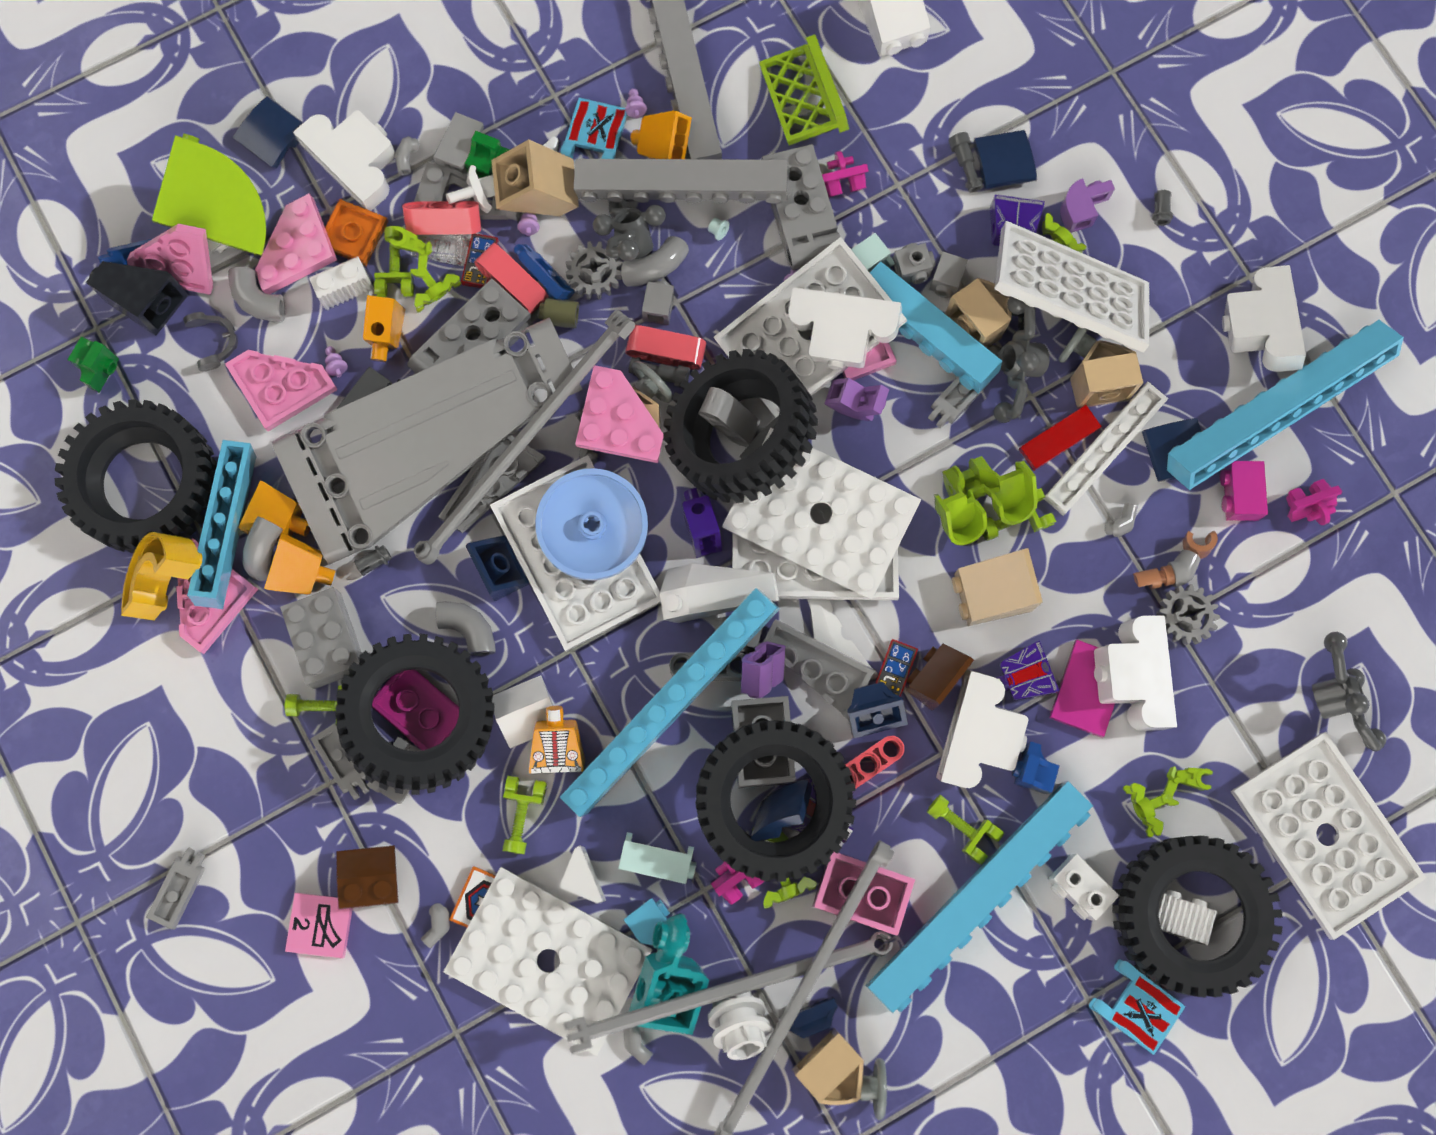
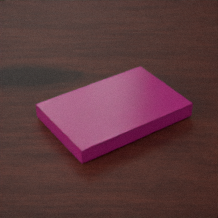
[1049,640,1115,738]
[372,669,459,750]

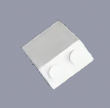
[858,0,931,57]

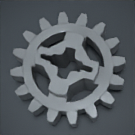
[566,241,622,299]
[1156,584,1220,645]

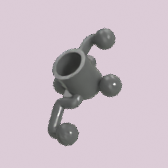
[593,199,666,261]
[987,297,1050,423]
[1312,632,1387,752]

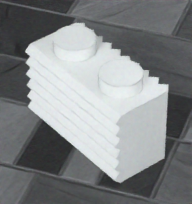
[309,256,374,310]
[1159,889,1217,945]

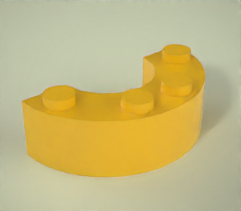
[121,532,202,620]

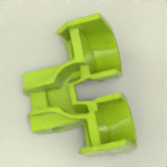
[934,456,1038,545]

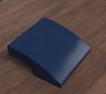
[233,96,304,168]
[973,130,1037,189]
[1142,418,1202,482]
[751,779,812,841]

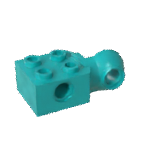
[629,913,709,1035]

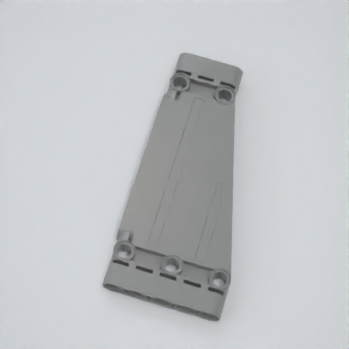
[272,317,583,565]

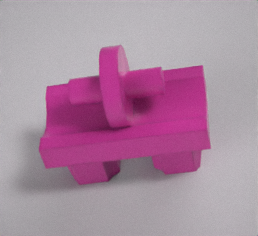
[822,151,869,197]
[1286,479,1342,525]
[710,860,764,905]

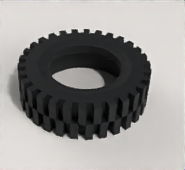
[663,349,818,503]
[54,399,217,553]
[335,634,495,795]
[695,720,856,882]
[1112,835,1283,998]

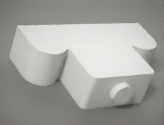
[293,110,395,211]
[1222,265,1306,372]
[789,287,902,370]
[1094,616,1177,731]
[936,669,1028,788]

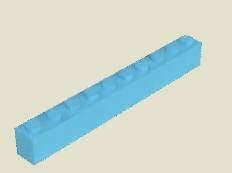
[1167,320,1404,490]
[560,588,780,817]
[865,781,1093,1013]

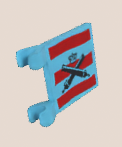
[560,98,627,159]
[1088,959,1186,1055]

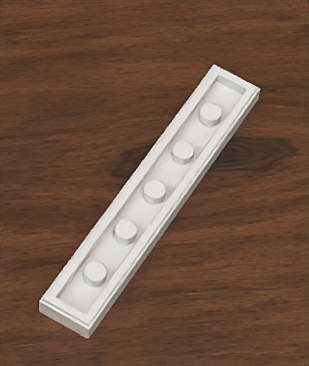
[1043,382,1169,516]

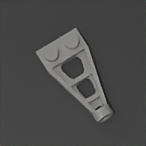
[414,162,522,221]

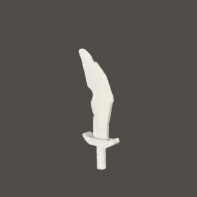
[446,136,559,213]
[792,599,878,680]

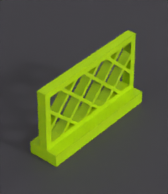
[759,34,849,146]

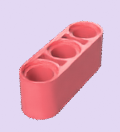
[402,201,481,235]
[474,243,549,315]
[625,325,707,370]
[845,736,904,789]

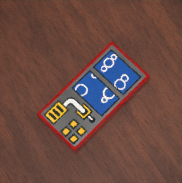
[461,233,499,288]
[875,639,918,696]

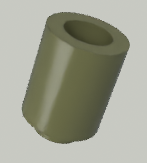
[539,298,579,329]

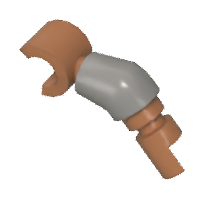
[1133,531,1218,590]

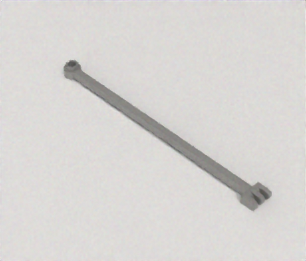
[414,310,635,565]
[714,840,894,1135]
[563,931,893,1054]

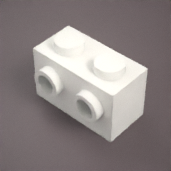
[1048,854,1119,921]

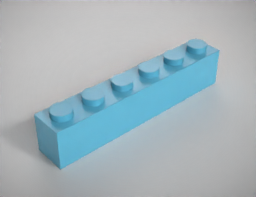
[870,262,1002,393]
[187,440,256,609]

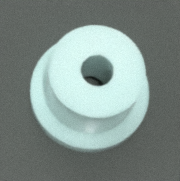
[708,218,730,240]

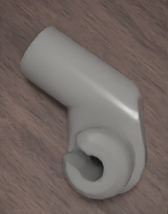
[421,903,450,949]

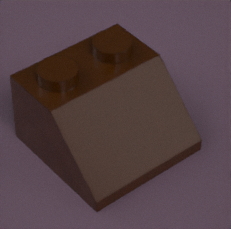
[906,643,974,711]
[336,845,399,909]

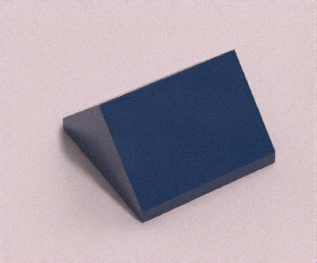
[465,535,530,601]

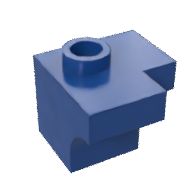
[1012,741,1060,794]

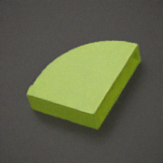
[152,133,266,257]

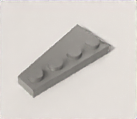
[438,435,546,533]
[763,619,875,720]

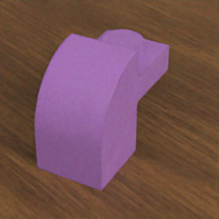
[1060,178,1115,233]
[824,378,889,421]

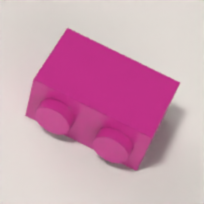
[1220,461,1268,521]

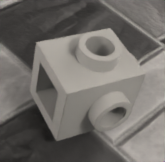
[893,243,935,284]

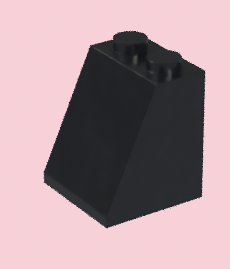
[86,261,189,336]

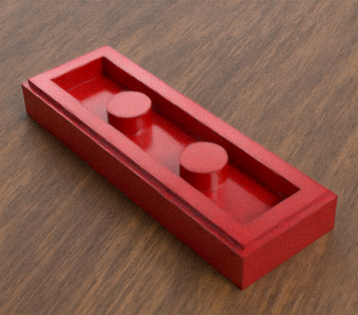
[1019,405,1102,471]

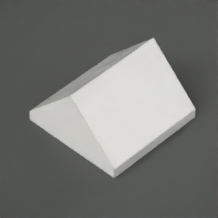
[492,675,554,749]
[559,846,606,903]

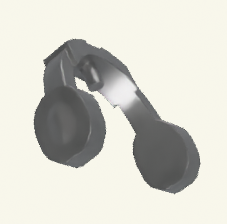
[183,312,238,371]

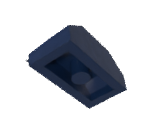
[847,682,908,739]
[779,996,838,1039]

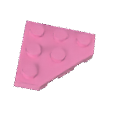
[255,194,337,294]
[127,224,213,295]
[225,350,338,431]
[575,366,664,463]
[176,538,258,654]

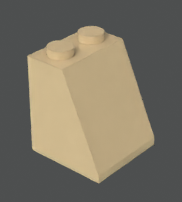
[491,140,579,216]
[952,548,1043,626]

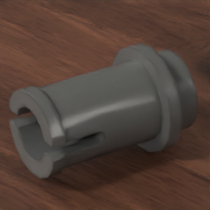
[1152,190,1173,226]
[354,545,392,576]

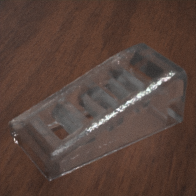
[411,234,470,266]

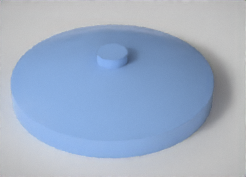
[535,468,648,580]

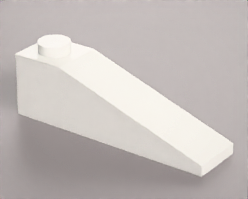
[660,563,779,623]

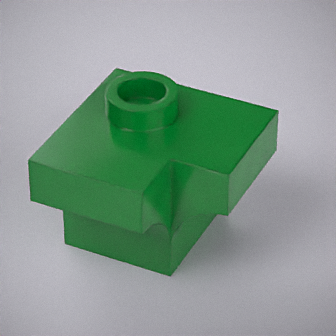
[464,131,510,179]
[67,337,119,393]

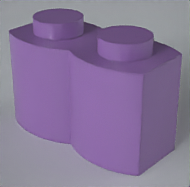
[741,641,785,698]

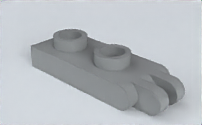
[928,377,990,428]
[310,723,370,800]
[146,848,205,930]

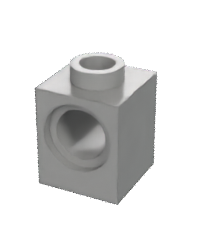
[929,252,968,297]
[642,280,674,325]

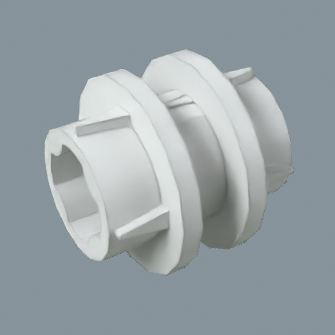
[708,991,770,1060]

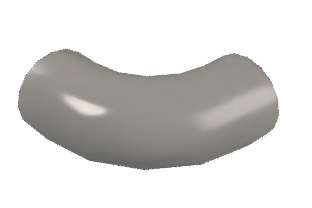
[621,236,689,287]
[228,267,285,322]
[243,516,283,581]
[436,601,496,656]

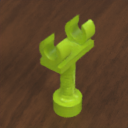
[374,226,414,297]
[983,488,1057,541]
[285,686,342,725]
[502,776,547,855]
[927,795,1005,865]

